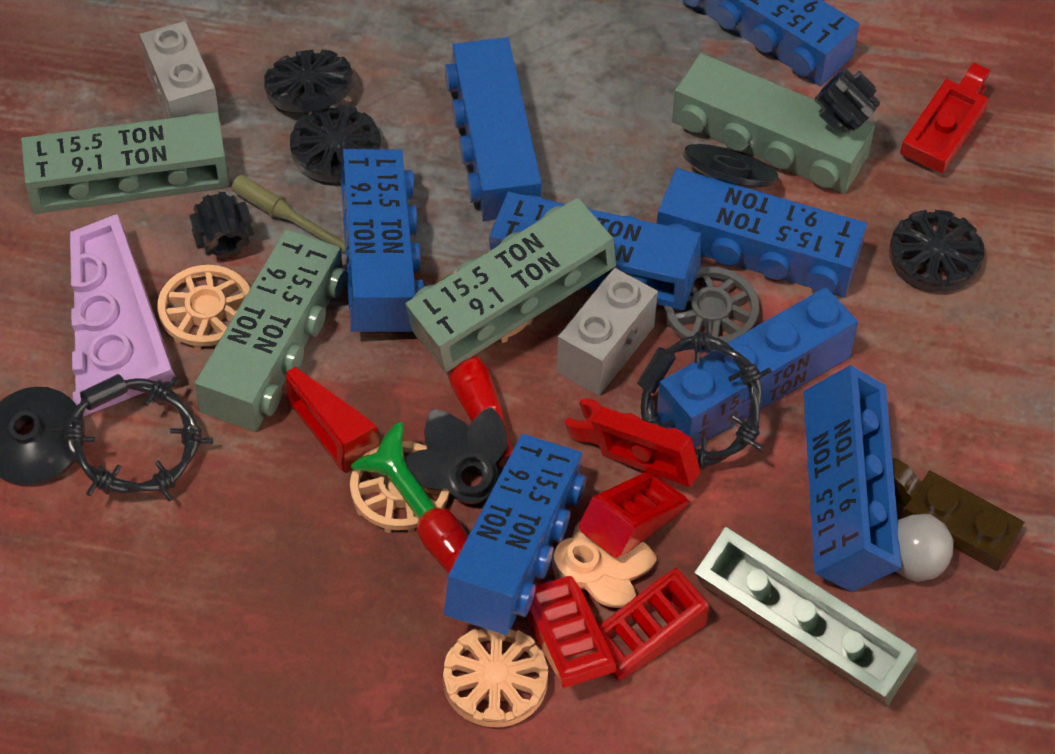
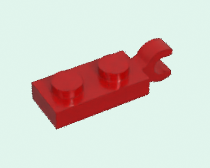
[900,62,991,174]
[564,398,701,487]

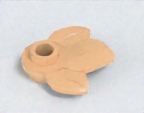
[552,522,657,608]

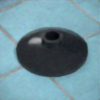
[683,144,779,188]
[0,387,85,486]

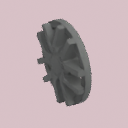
[664,266,759,352]

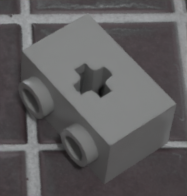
[140,21,220,121]
[556,268,658,396]

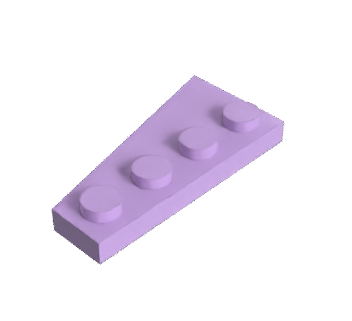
[70,214,176,417]

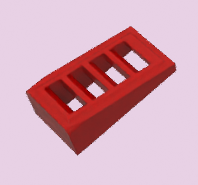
[286,367,379,473]
[579,472,689,558]
[598,568,709,682]
[526,576,616,688]

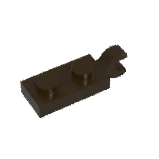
[892,458,1025,571]

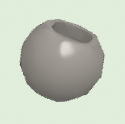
[895,514,953,582]

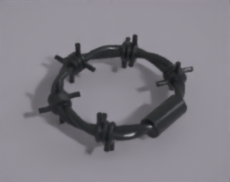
[637,321,772,470]
[51,374,213,502]

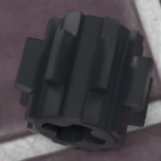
[815,68,880,134]
[189,192,254,259]

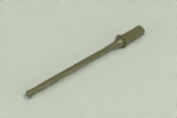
[231,174,345,253]

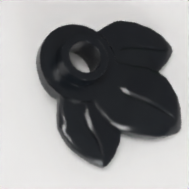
[405,407,507,504]

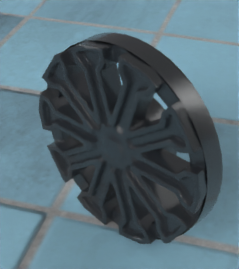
[264,49,354,112]
[290,104,381,182]
[889,209,984,292]

